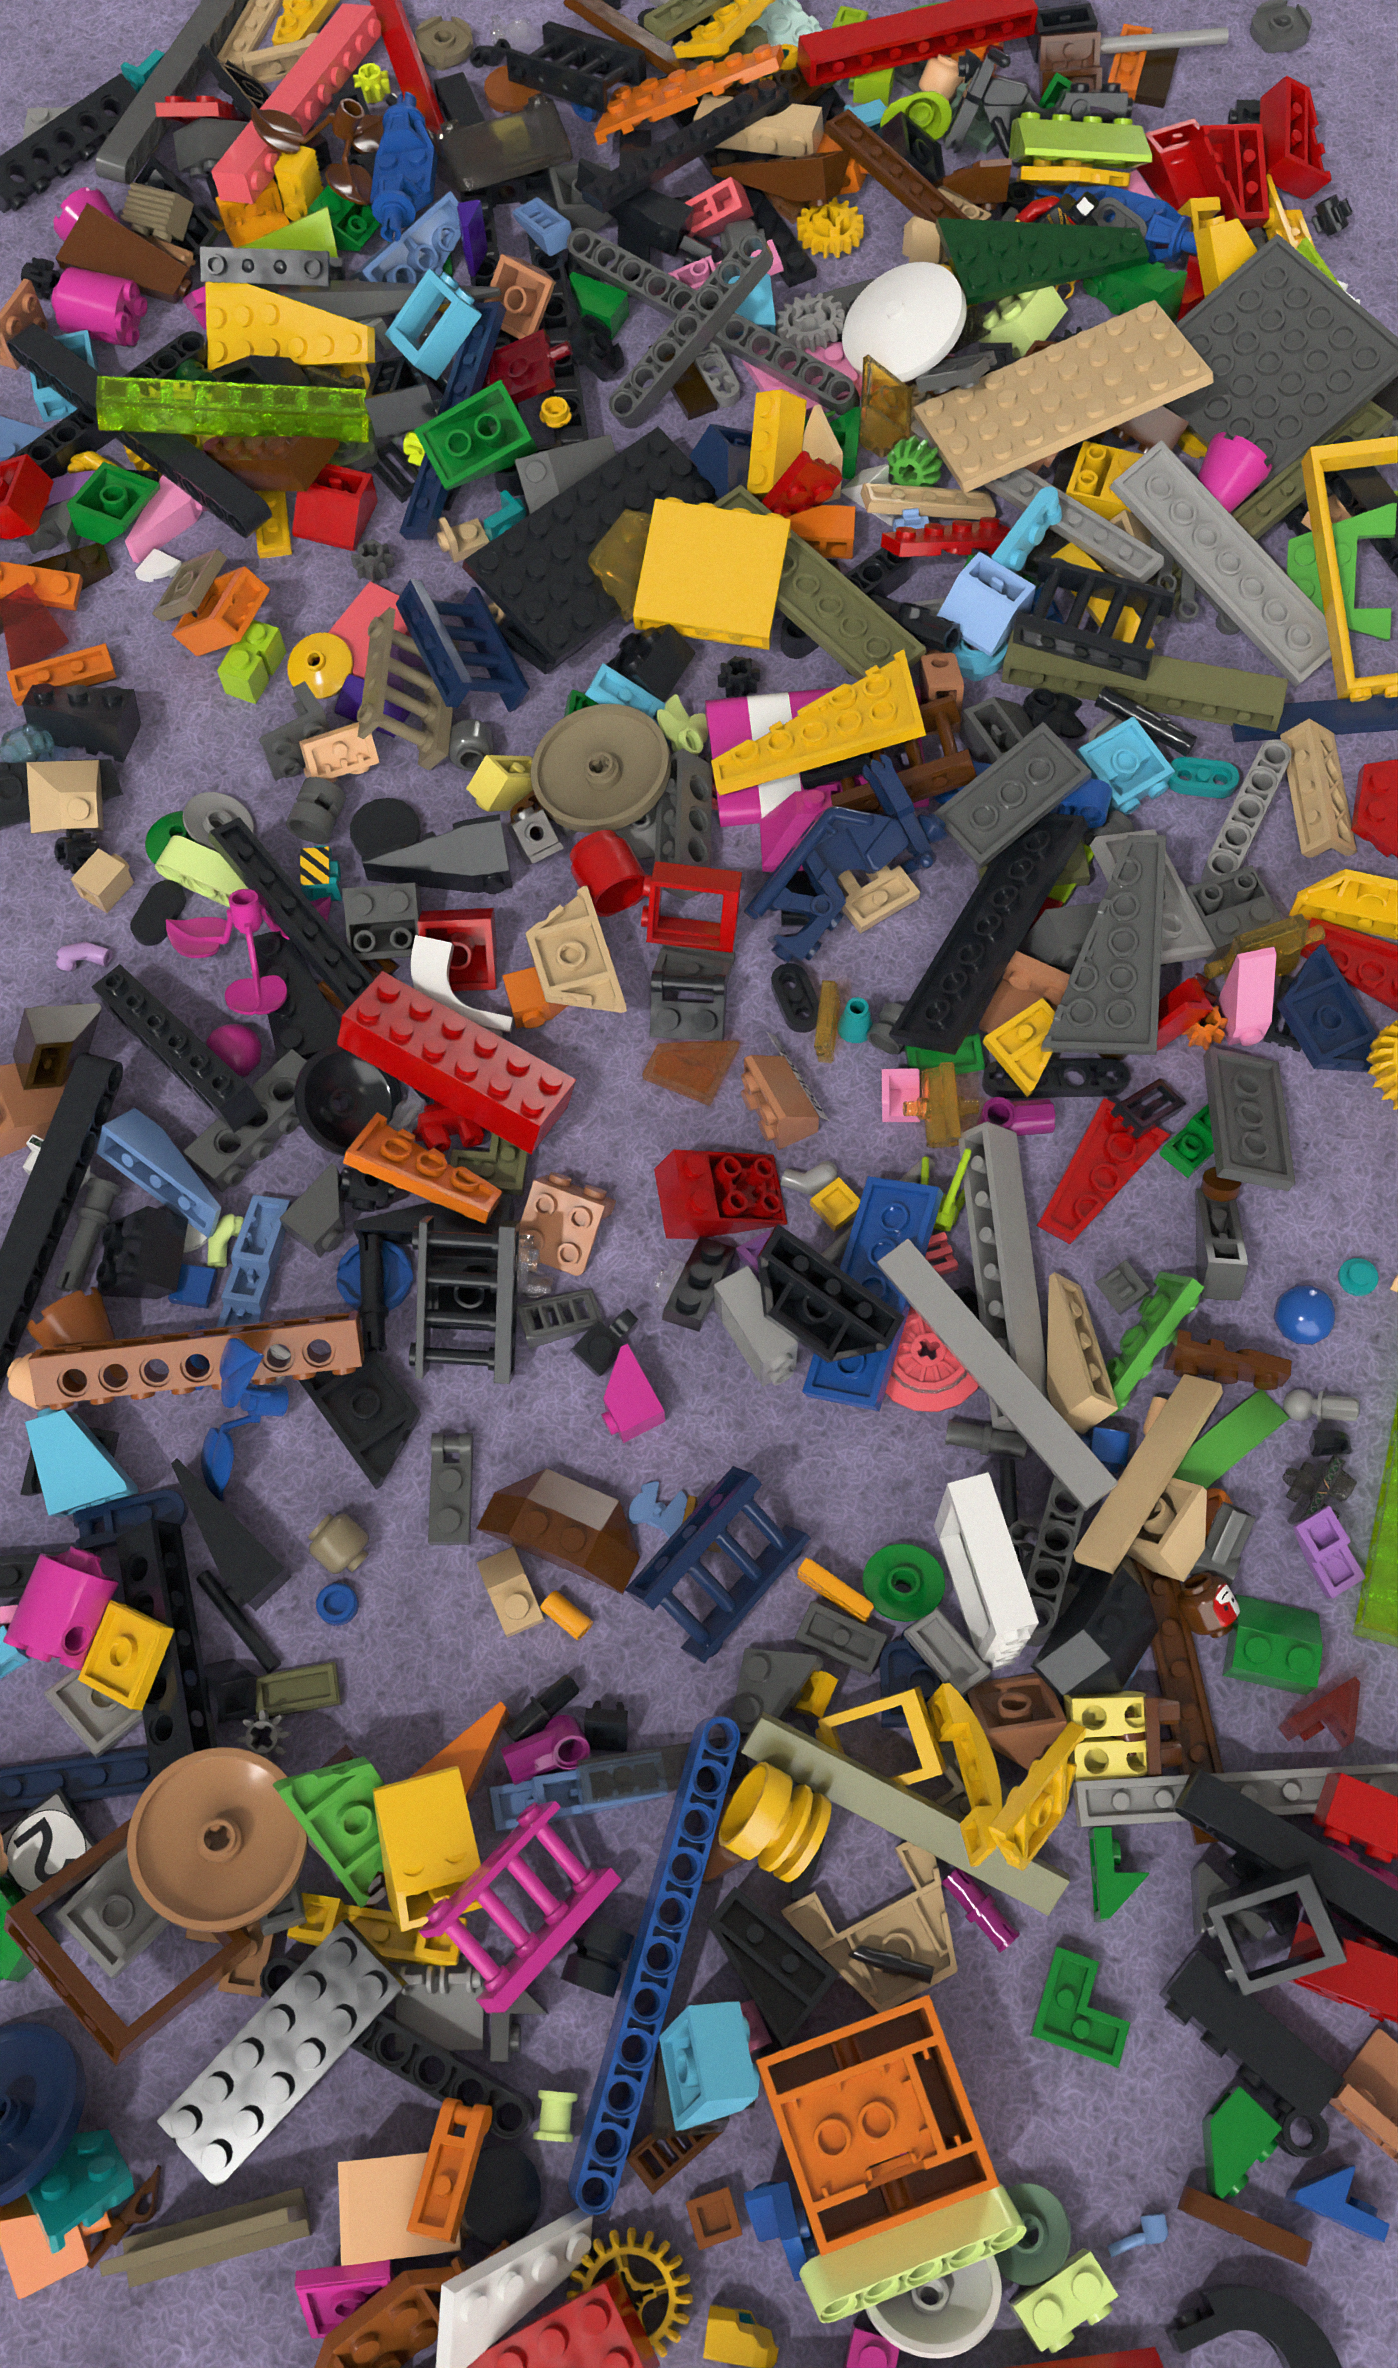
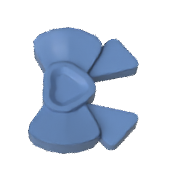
[629,1481,687,1538]

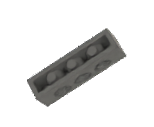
[655,748,713,900]
[183,1049,307,1193]

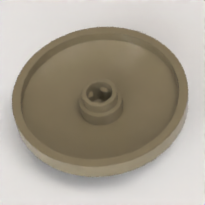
[531,704,671,833]

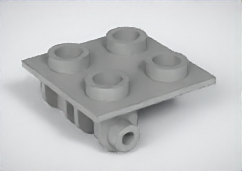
[395,1956,484,2052]

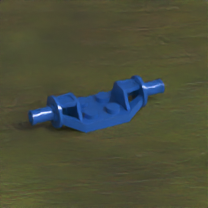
[370,92,438,242]
[1034,183,1197,264]

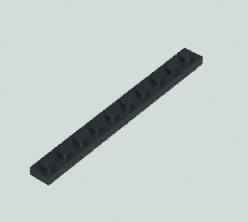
[658,75,817,288]
[208,817,434,1105]

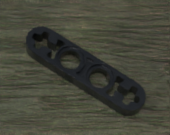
[981,1059,1129,1098]

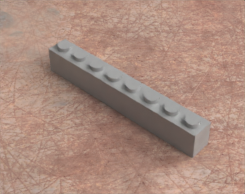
[958,1122,1051,1433]

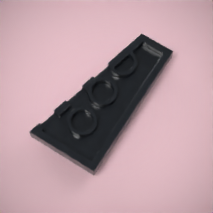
[0,759,123,829]
[253,931,340,1061]

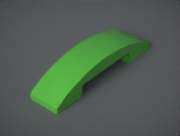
[1172,1389,1290,1490]

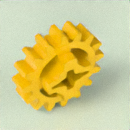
[797,197,864,259]

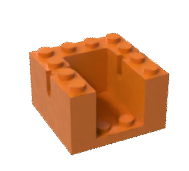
[755,1995,1000,2256]

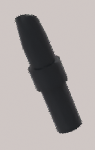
[848,1945,934,1984]

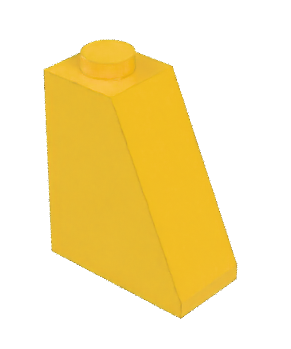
[1193,215,1258,298]

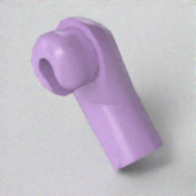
[56,941,113,971]

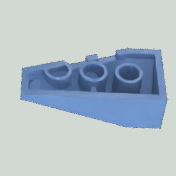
[350,191,461,319]

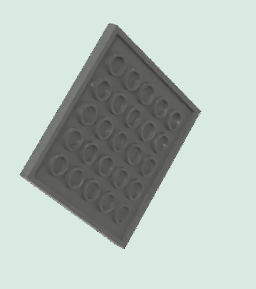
[1162,234,1398,493]

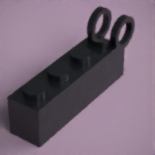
[1159,1950,1345,2158]

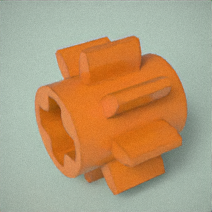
[1181,1006,1228,1051]

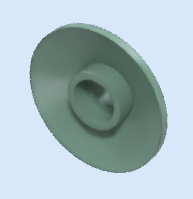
[993,2183,1071,2286]

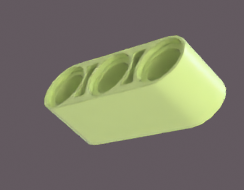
[155,835,248,907]

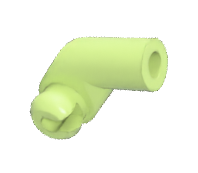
[207,1214,244,1268]

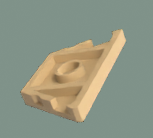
[525,886,627,1013]

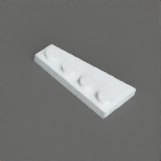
[436,2207,593,2368]

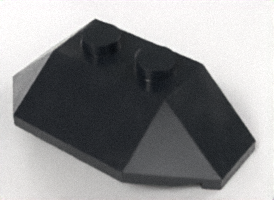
[135,156,224,260]
[757,1224,905,1363]
[1031,1554,1159,1696]

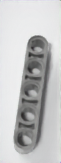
[1201,739,1292,882]

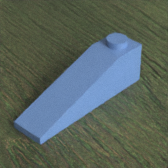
[96,1108,221,1238]

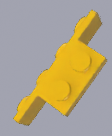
[1262,174,1316,249]

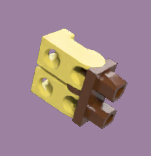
[1063,1689,1182,1782]

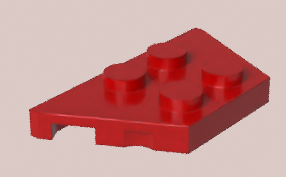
[761,451,843,518]
[1351,759,1398,858]

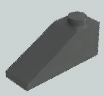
[1195,1189,1248,1301]

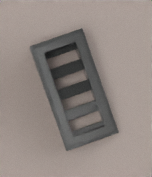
[517,1289,604,1349]

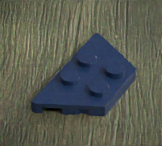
[1276,944,1378,1072]

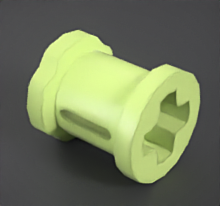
[533,2090,578,2143]

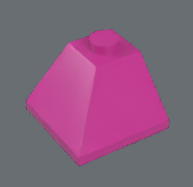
[760,790,832,872]

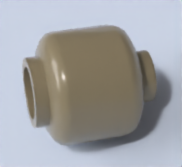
[308,1513,369,1574]

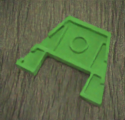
[1287,503,1397,642]

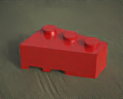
[1288,1921,1398,2024]

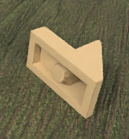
[476,1546,545,1638]

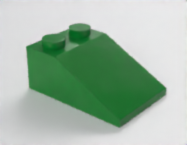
[414,379,539,491]

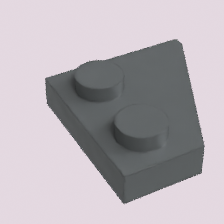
[731,1648,824,1736]

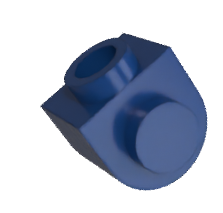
[1080,1427,1130,1474]

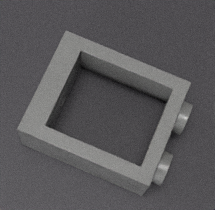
[714,1266,798,1387]

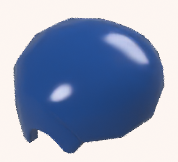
[1274,1285,1336,1345]

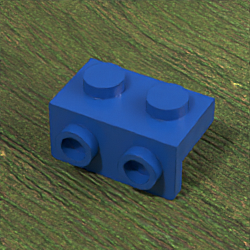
[743,2181,817,2282]

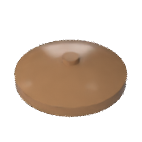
[127,1747,308,1933]

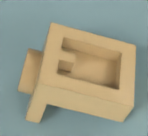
[436,517,490,563]

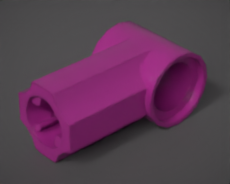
[976,1097,1056,1136]
[500,1715,590,1786]

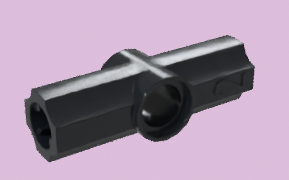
[870,594,962,653]

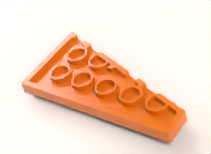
[594,44,784,145]

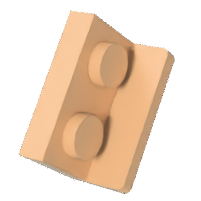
[299,722,379,783]

